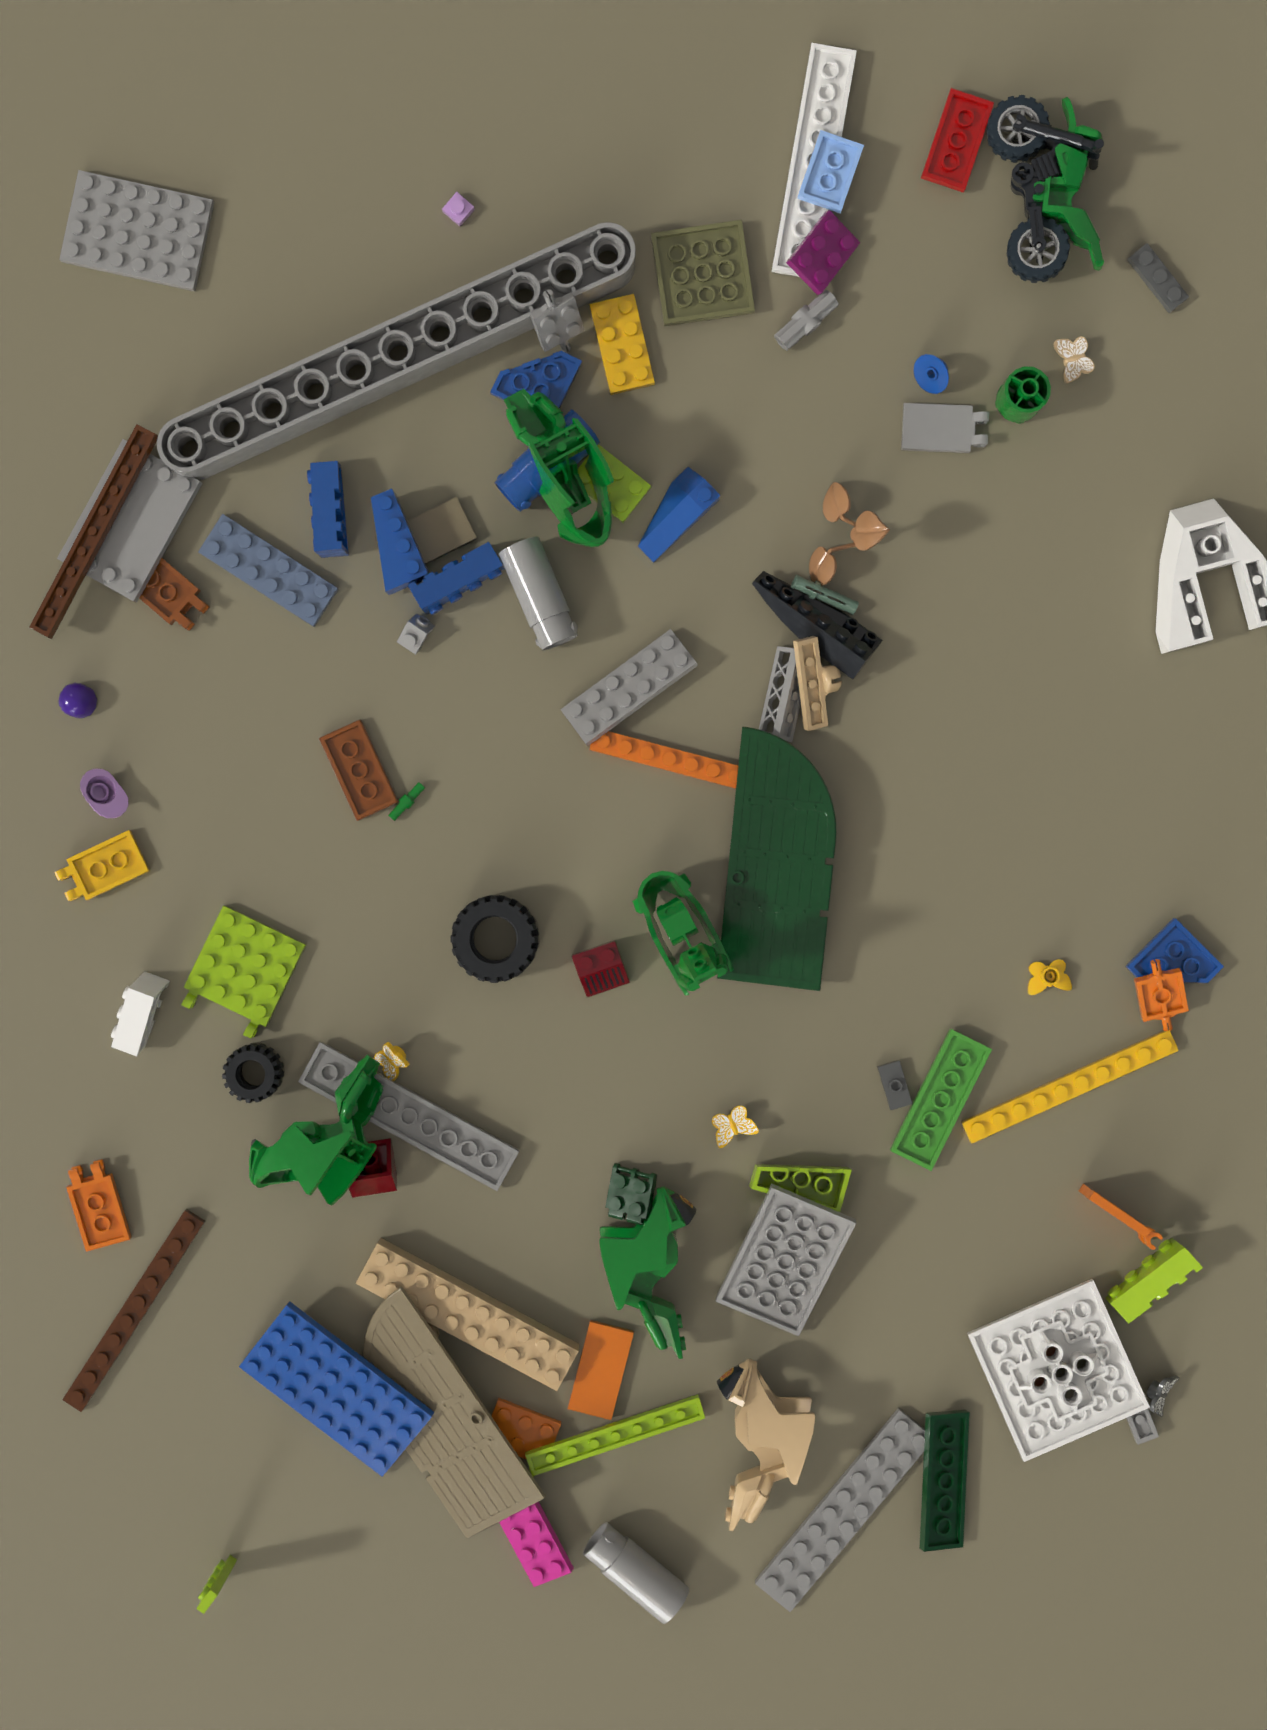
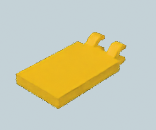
[54,830,150,901]

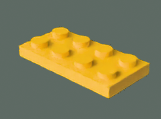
[590,294,655,395]

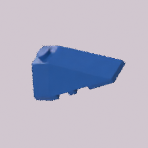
[638,467,721,563]

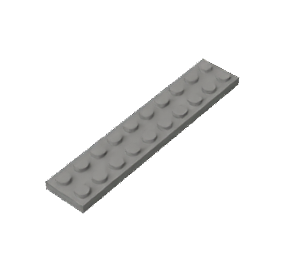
[298,1041,520,1191]
[755,1408,925,1612]

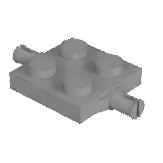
[530,290,585,353]

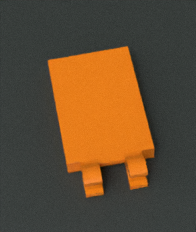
[66,1159,132,1252]
[1078,1183,1163,1250]

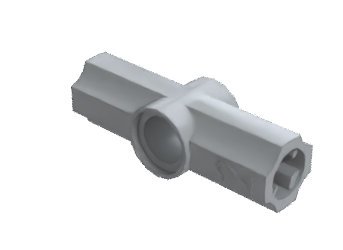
[774,290,839,351]

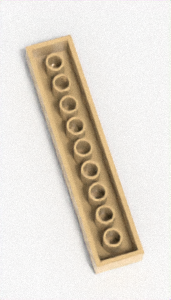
[356,1238,579,1391]

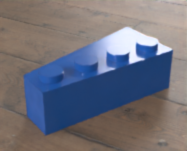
[307,461,349,558]

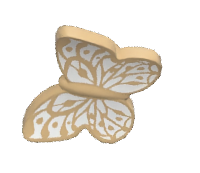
[1053,336,1094,383]

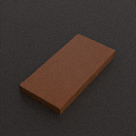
[319,719,399,821]

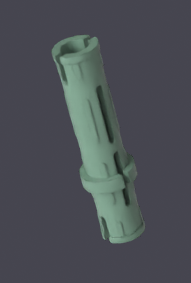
[791,574,859,615]

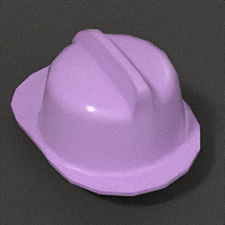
[80,769,128,818]

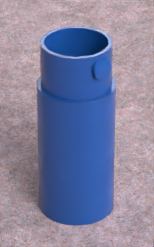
[494,409,600,512]

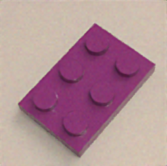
[786,210,860,295]

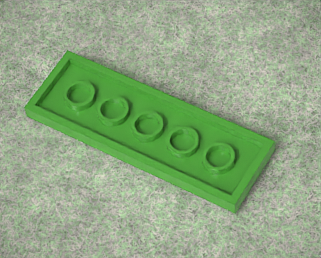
[890,1028,992,1171]

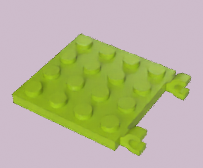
[181,905,306,1039]

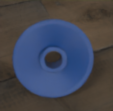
[914,354,949,394]

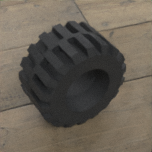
[222,1043,284,1103]

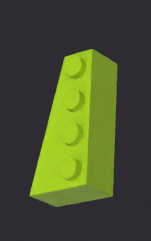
[749,1164,852,1212]
[1105,1238,1203,1324]

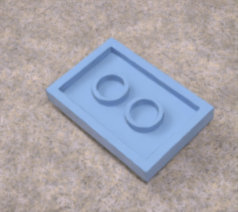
[797,130,864,214]

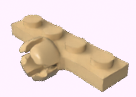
[793,636,842,731]

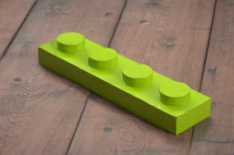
[196,1555,237,1614]

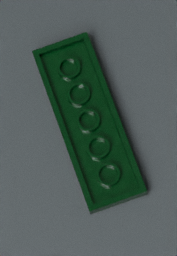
[919,1410,970,1552]

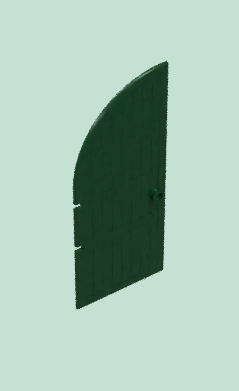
[717,727,837,991]

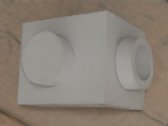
[397,614,435,655]

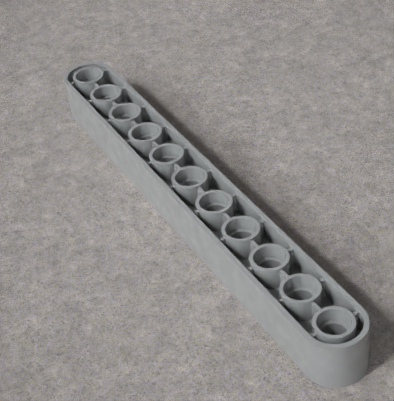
[157,222,635,480]

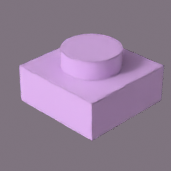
[442,192,475,226]

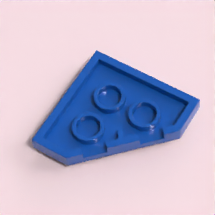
[490,351,582,409]
[1125,918,1224,983]

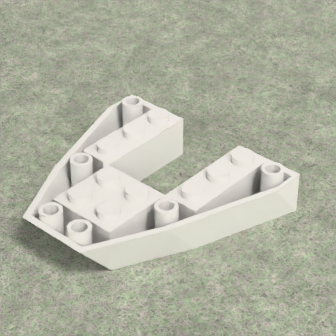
[1156,499,1267,654]

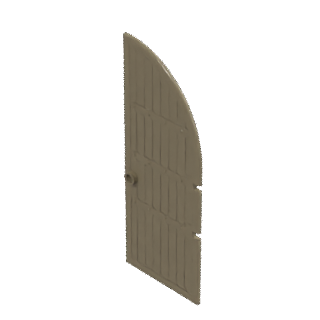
[363,1287,546,1538]

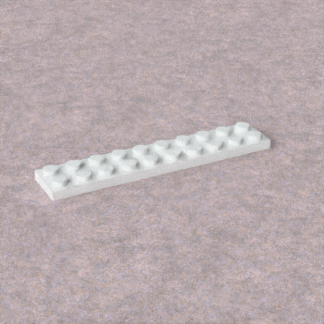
[772,43,857,277]

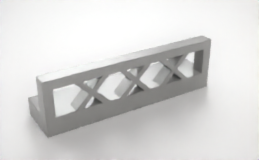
[759,646,801,742]

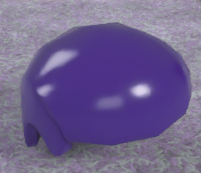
[58,683,97,719]

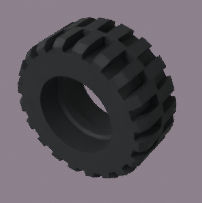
[451,895,539,983]

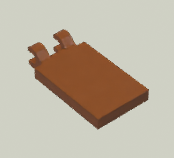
[139,558,210,631]

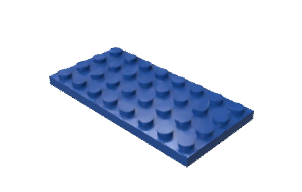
[239,1301,434,1477]

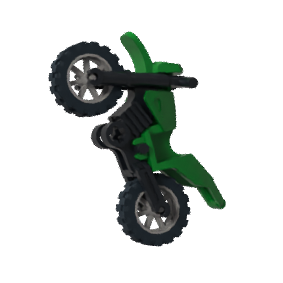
[987,95,1104,283]

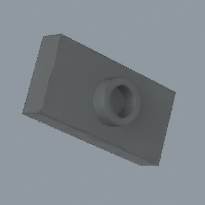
[877,1060,912,1110]

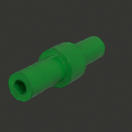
[388,782,425,821]

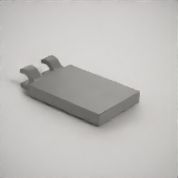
[901,403,989,453]

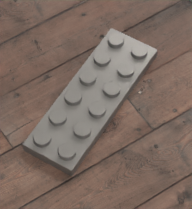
[560,629,698,746]

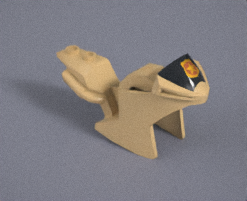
[717,1359,815,1531]

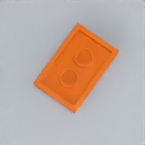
[491,1397,562,1459]

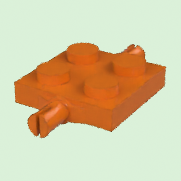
[1134,959,1189,1031]

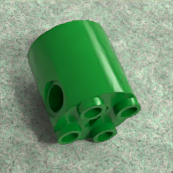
[995,366,1051,424]

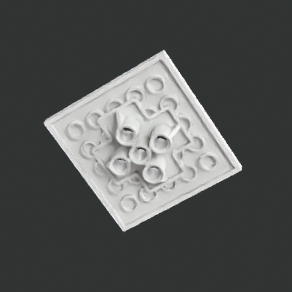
[967,1279,1150,1462]

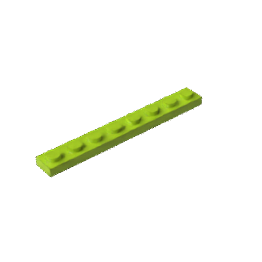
[525,1394,705,1476]

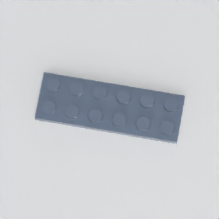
[198,514,339,627]

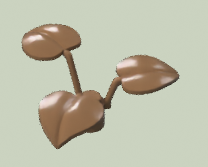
[809,482,890,586]

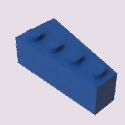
[371,489,429,595]
[407,542,505,615]

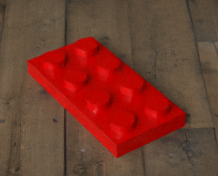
[921,88,994,193]

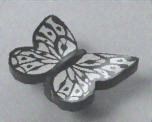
[1147,1375,1180,1417]

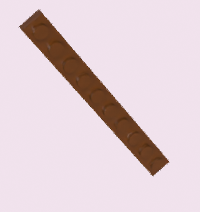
[29,424,158,639]
[62,1209,205,1412]

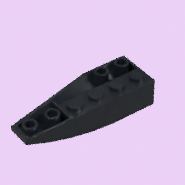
[752,571,883,679]

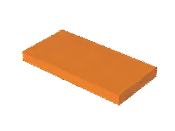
[568,1320,634,1420]

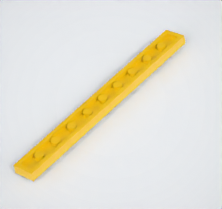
[961,1030,1179,1144]

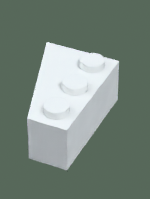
[111,971,170,1056]

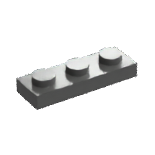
[1127,243,1189,313]

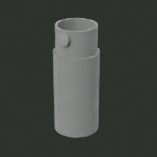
[499,536,578,651]
[583,1522,689,1624]

